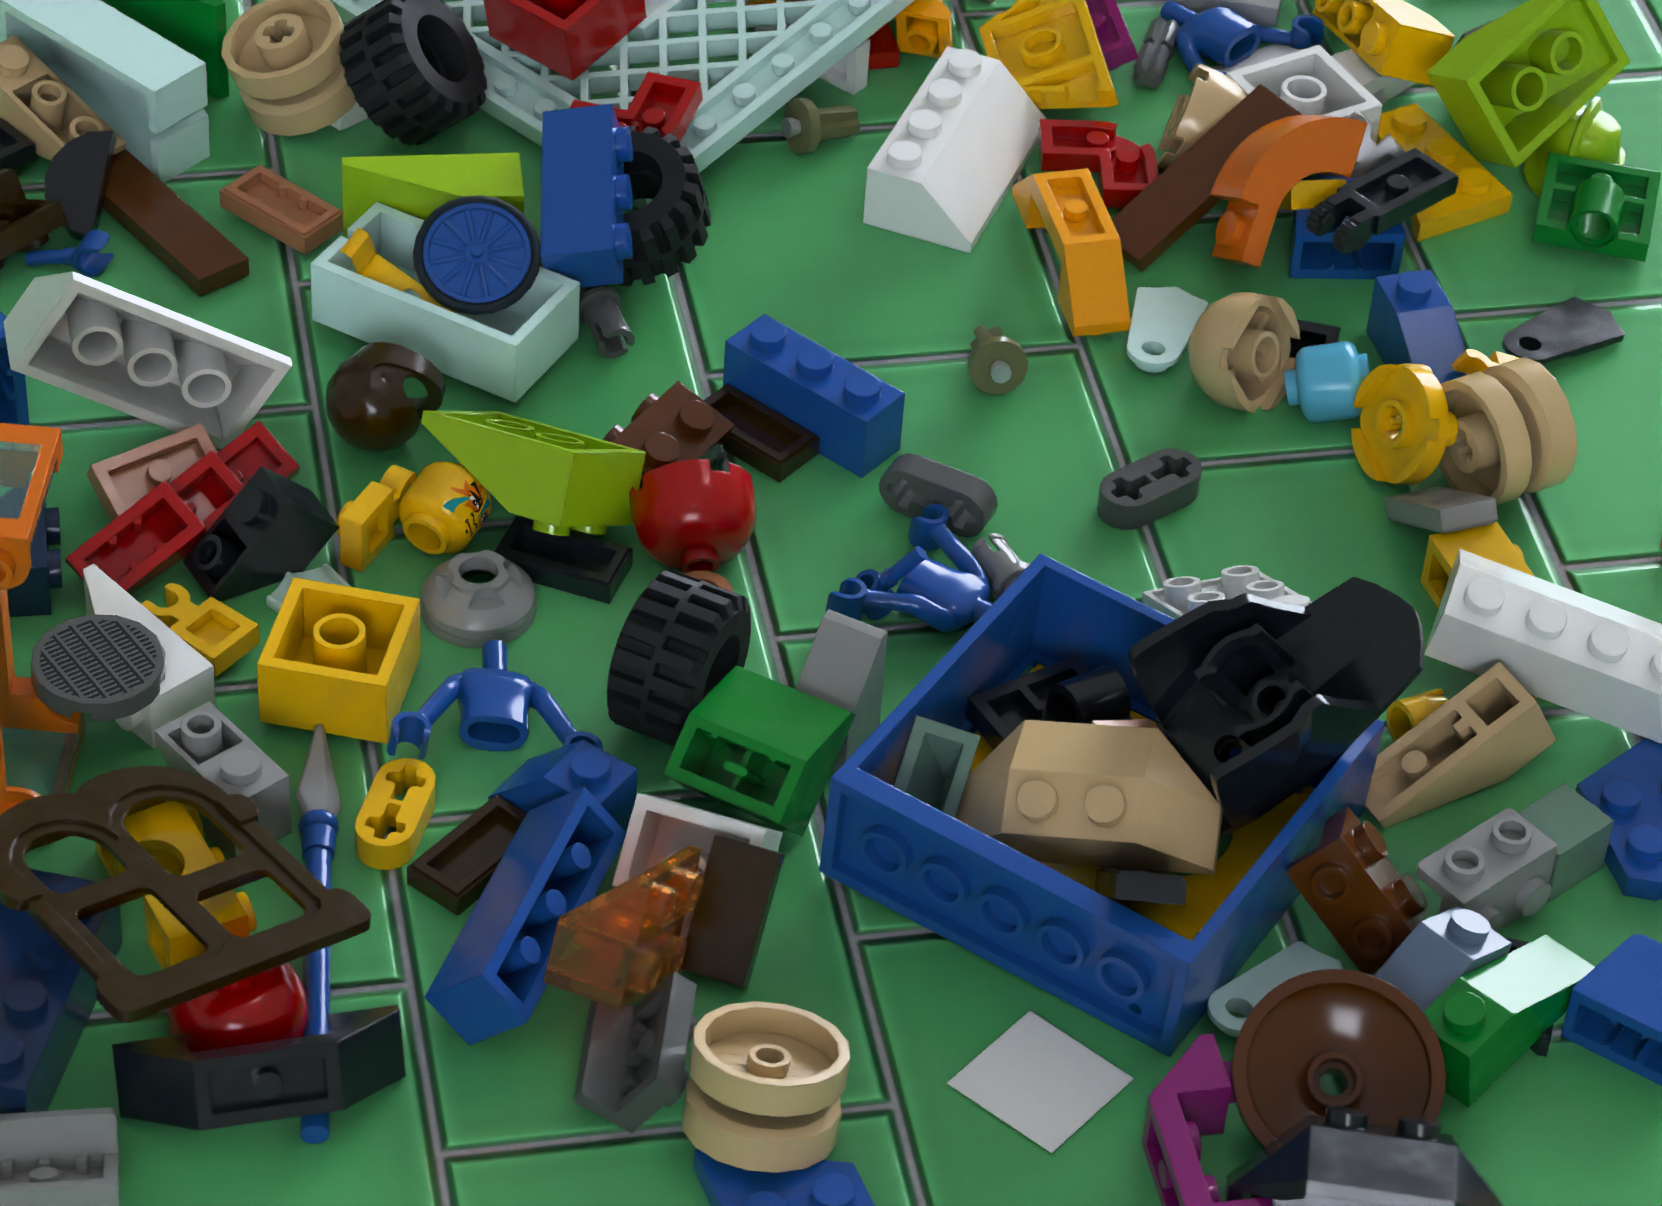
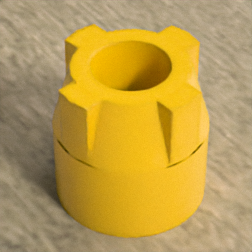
[1386,688,1448,742]

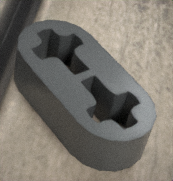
[1097,449,1202,530]
[879,453,998,537]

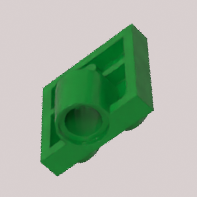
[1532,152,1661,262]

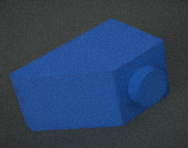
[488,740,638,832]

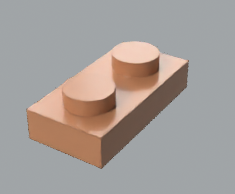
[86,423,218,522]

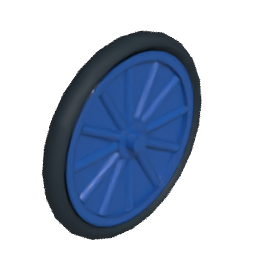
[413,195,541,315]

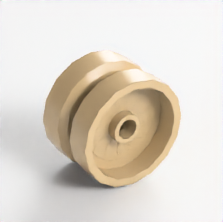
[221,0,357,136]
[1438,357,1578,505]
[682,1001,850,1173]

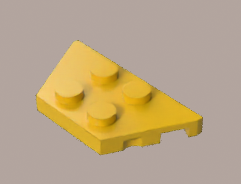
[979,0,1119,109]

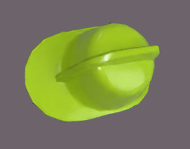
[1523,96,1626,197]

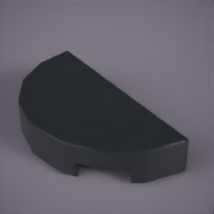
[45,130,116,240]

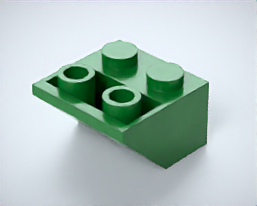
[662,665,855,837]

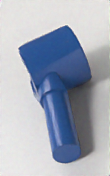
[26,230,114,277]
[856,546,927,620]

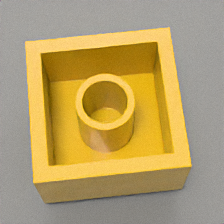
[257,577,421,744]

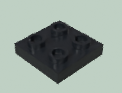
[965,655,1133,749]

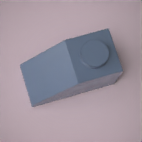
[1374,906,1512,1012]

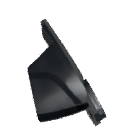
[1128,577,1424,838]

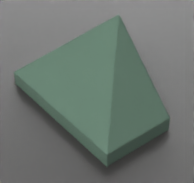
[893,715,981,818]

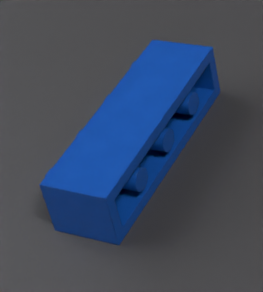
[424,787,626,1045]

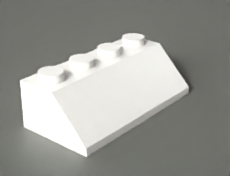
[863,46,1046,253]
[3,271,292,449]
[1424,549,1662,744]

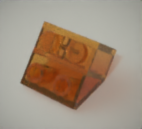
[543,845,704,1010]

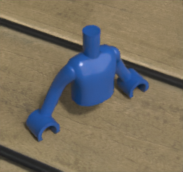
[1160,0,1324,75]
[826,503,993,632]
[387,640,603,760]

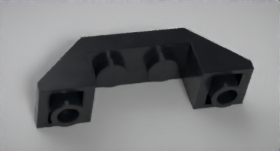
[112,1005,406,1131]

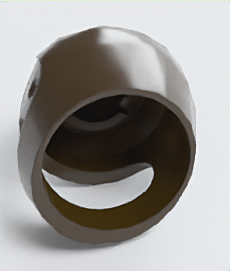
[326,342,446,452]

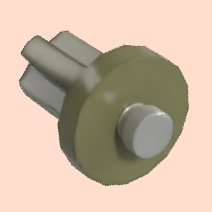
[781,98,860,154]
[968,325,1028,395]

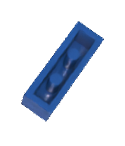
[540,104,633,288]
[723,314,905,478]

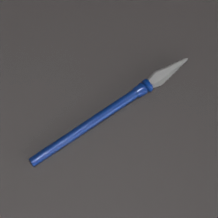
[296,724,342,1144]

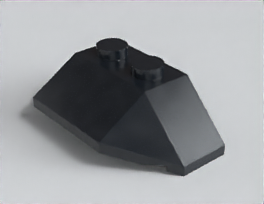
[1225,1106,1505,1206]

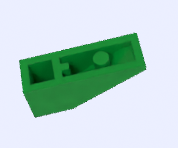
[1423,935,1595,1107]

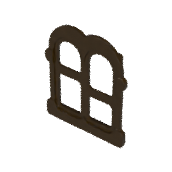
[0,766,371,1023]

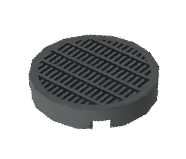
[31,614,166,721]

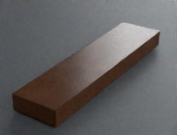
[1111,84,1301,272]
[102,149,250,296]

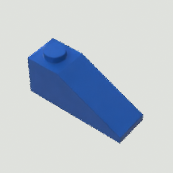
[1366,269,1467,384]

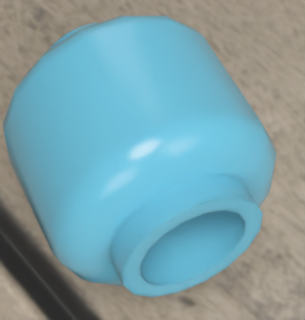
[1284,341,1371,423]

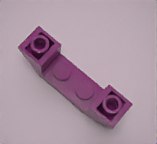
[1141,1034,1273,1206]

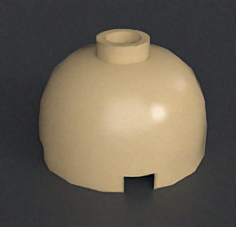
[1156,63,1246,170]
[1187,292,1300,413]

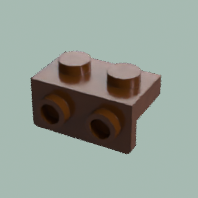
[603,381,735,489]
[1287,806,1428,974]

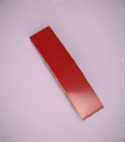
[65,420,300,594]

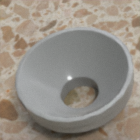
[420,549,537,648]

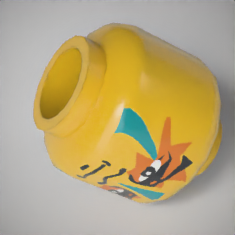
[398,461,492,555]

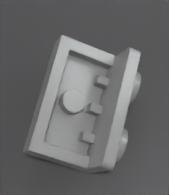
[1416,808,1558,933]
[0,1107,120,1206]

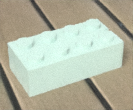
[0,0,210,183]
[310,202,580,403]

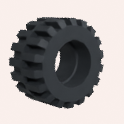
[339,0,487,145]
[618,126,711,286]
[607,569,751,746]

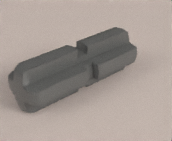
[1132,17,1179,89]

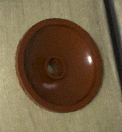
[1231,969,1446,1149]

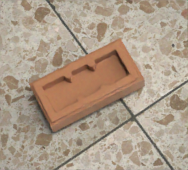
[219,165,343,255]

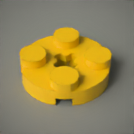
[1351,363,1458,485]

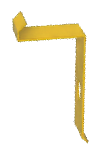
[1279,179,1346,210]
[340,228,457,313]

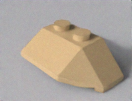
[955,720,1223,875]

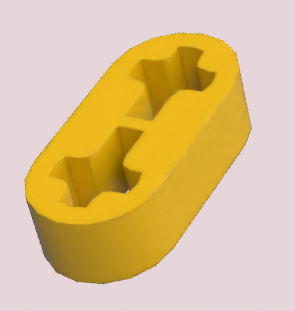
[355,758,436,870]

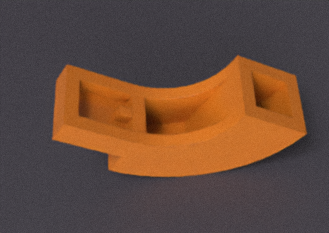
[1210,115,1368,268]

